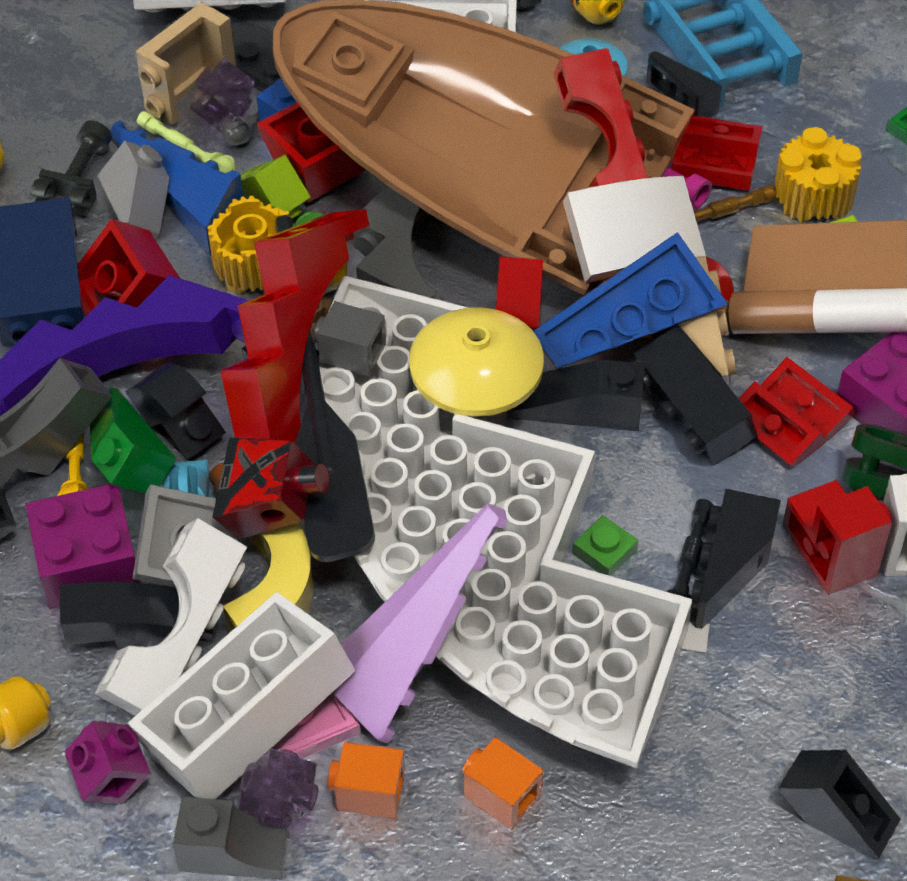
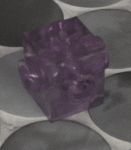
[189,58,255,132]
[239,748,319,828]

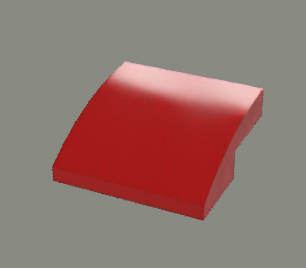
[671,115,763,191]
[738,357,855,468]

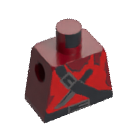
[212,437,330,539]

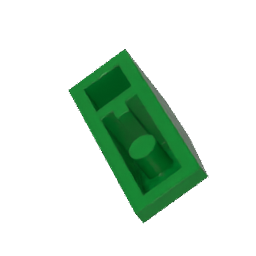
[89,387,177,494]

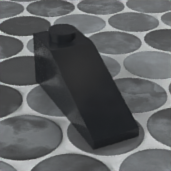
[507,360,645,431]

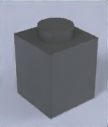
[313,301,386,376]

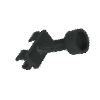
[30,120,112,216]

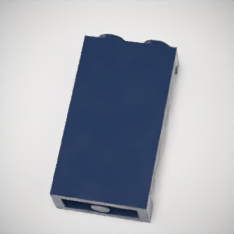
[0,197,85,346]

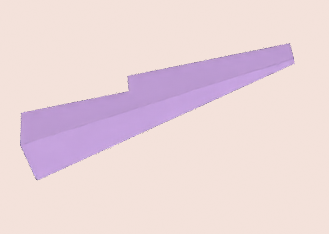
[332,503,508,743]

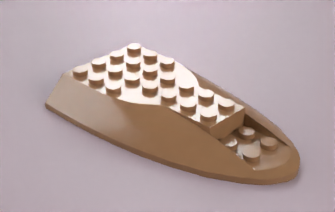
[273,0,694,296]

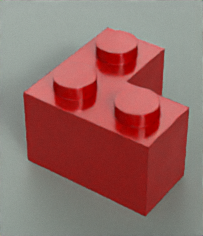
[782,480,892,595]

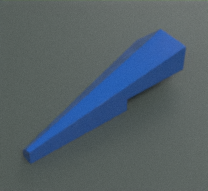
[110,120,243,256]

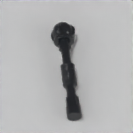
[667,499,713,620]

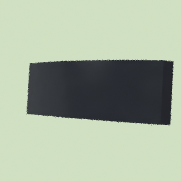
[60,582,213,650]

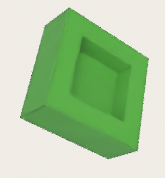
[572,515,638,576]

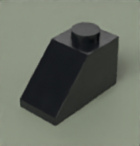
[778,749,901,859]

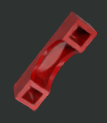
[553,48,652,188]

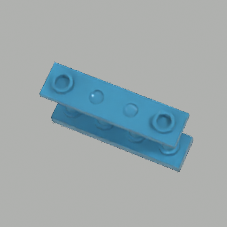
[643,0,803,108]

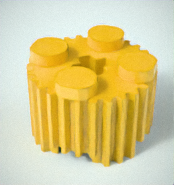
[774,127,862,223]
[208,196,290,294]

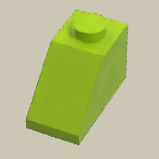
[241,155,311,218]

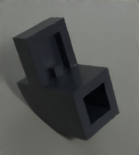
[125,363,226,459]

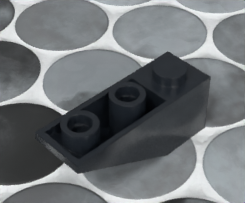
[691,489,781,629]

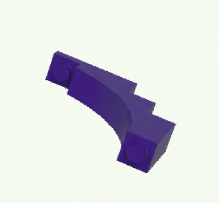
[0,275,249,416]

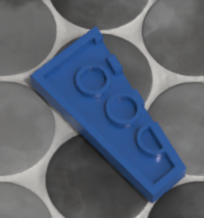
[533,232,728,369]

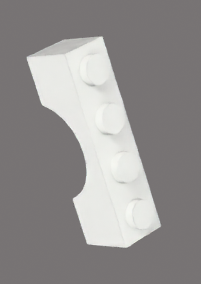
[95,518,247,716]

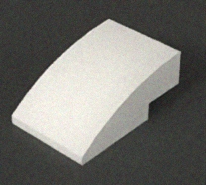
[563,176,706,283]

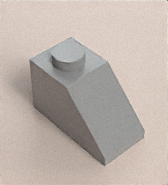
[97,140,170,240]

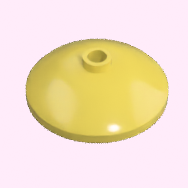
[409,308,544,416]

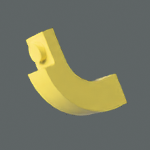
[223,523,314,633]

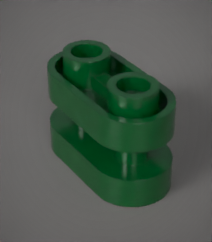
[842,424,907,498]

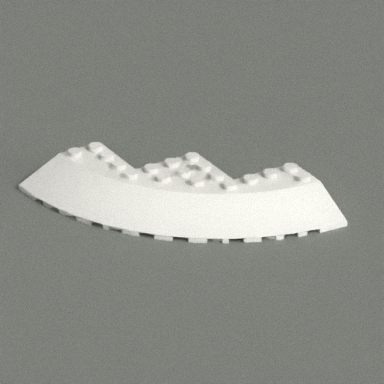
[318,276,692,768]

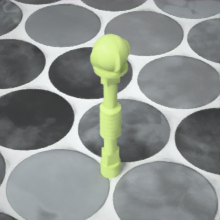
[137,111,235,173]

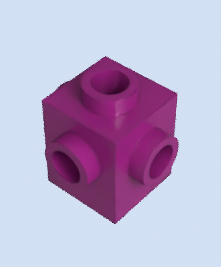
[64,721,151,804]

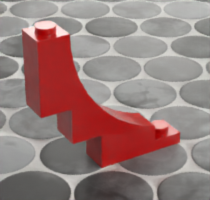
[220,209,370,443]

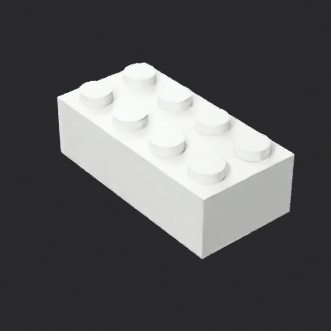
[127,592,355,799]

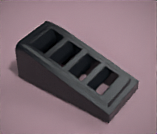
[646,51,722,118]

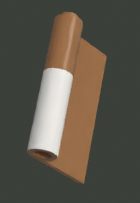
[723,220,907,334]

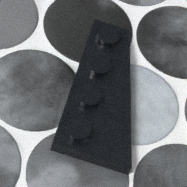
[168,9,281,92]

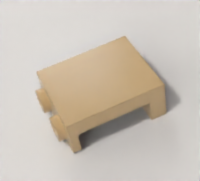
[135,2,237,126]

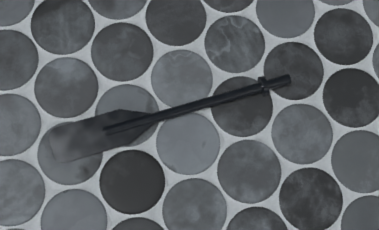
[275,215,375,562]

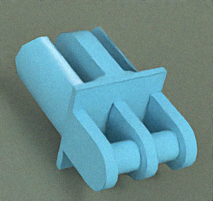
[163,459,211,497]

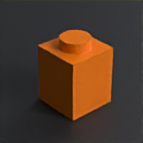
[462,737,544,830]
[327,742,405,819]

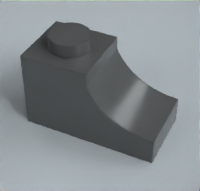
[173,797,289,880]

